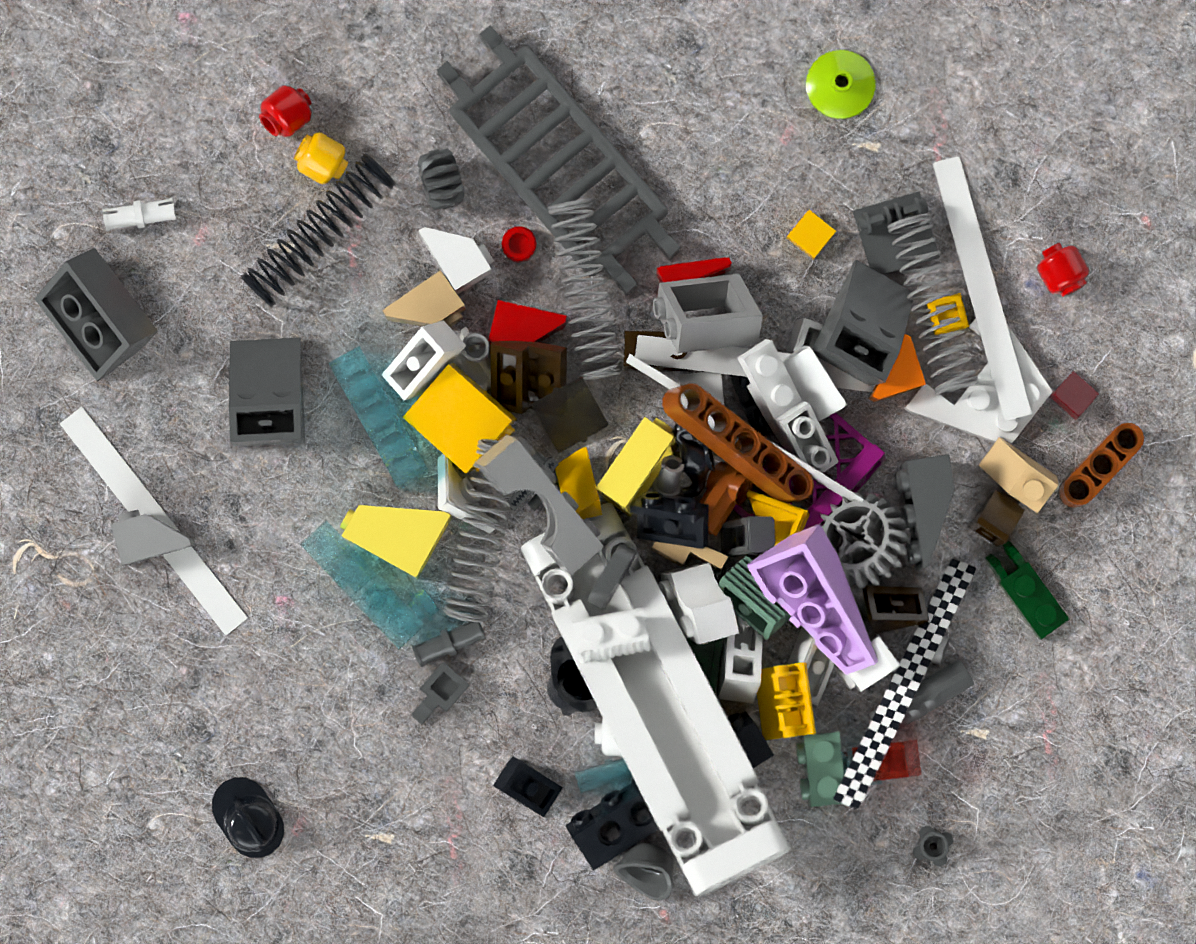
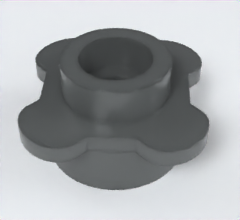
[913,826,953,866]

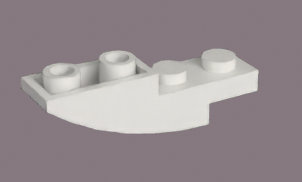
[738,339,839,479]

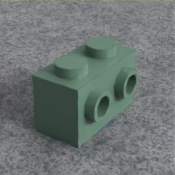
[796,732,844,807]

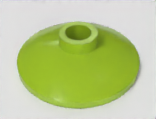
[806,50,876,119]

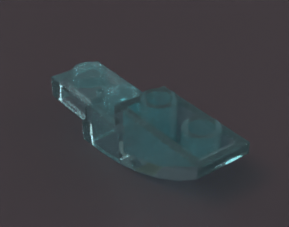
[300,520,425,649]

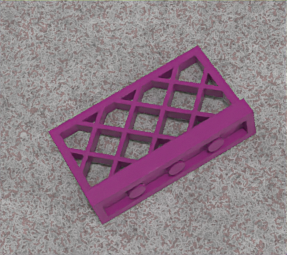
[733,412,886,530]

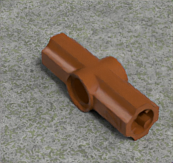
[699,439,764,536]

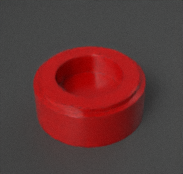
[502,226,537,263]

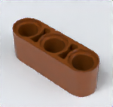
[1059,423,1144,508]

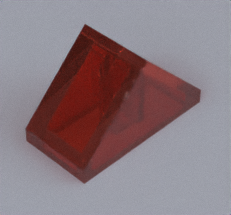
[852,739,922,781]

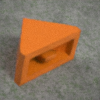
[868,334,926,402]

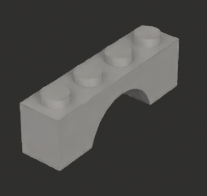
[475,435,604,575]

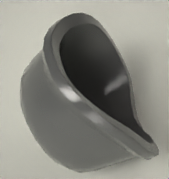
[613,843,674,901]

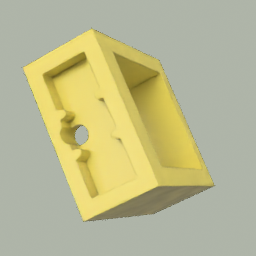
[596,417,678,517]

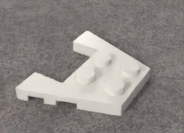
[905,318,1053,444]

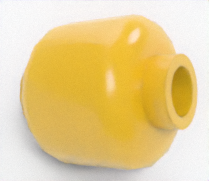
[294,132,348,185]

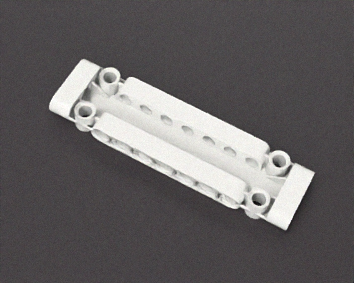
[521,503,791,897]

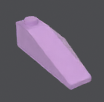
[747,524,878,675]

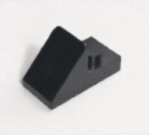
[493,756,563,817]

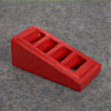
[656,257,732,283]

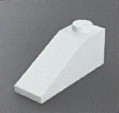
[718,612,763,703]

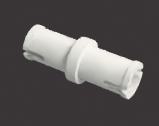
[102,198,176,231]

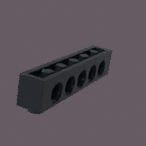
[565,711,774,871]

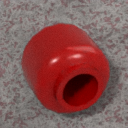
[259,85,312,138]
[1037,242,1090,297]

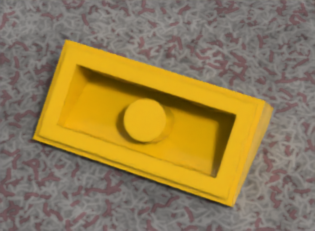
[555,447,603,520]

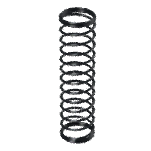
[241,153,396,307]

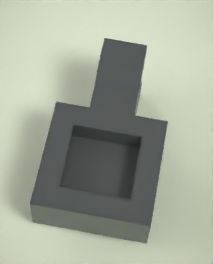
[411,662,470,725]

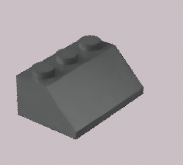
[34,248,158,381]

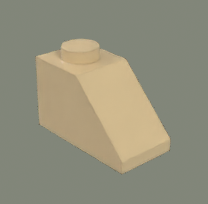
[382,270,466,327]
[979,436,1058,514]

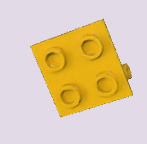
[757,662,816,740]

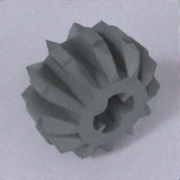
[418,148,464,210]

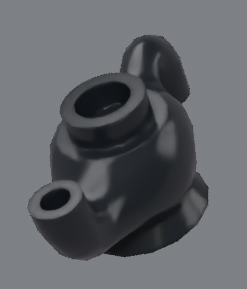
[673,423,715,498]

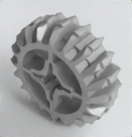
[821,492,909,588]

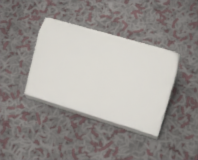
[782,345,847,421]
[787,627,834,706]

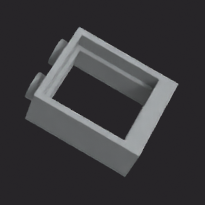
[653,274,763,353]

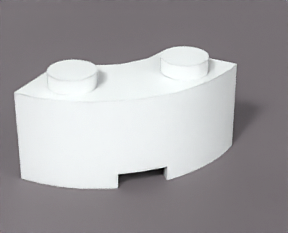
[658,562,739,644]

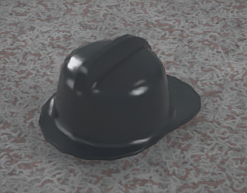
[547,636,598,716]
[212,777,284,858]

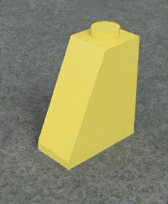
[340,505,452,579]

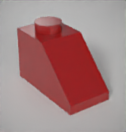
[488,300,567,344]

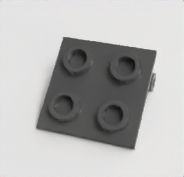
[852,191,940,275]

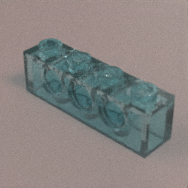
[328,346,430,490]

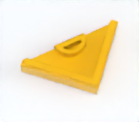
[746,490,810,545]

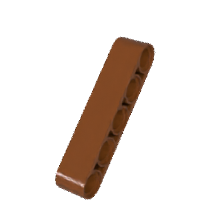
[662,383,814,503]

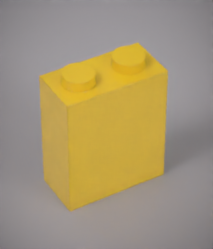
[403,363,517,474]

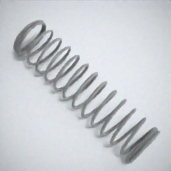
[548,198,623,381]
[887,213,979,395]
[443,439,514,622]

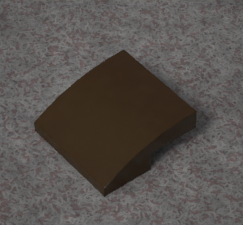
[490,341,567,416]

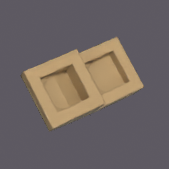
[651,541,728,572]

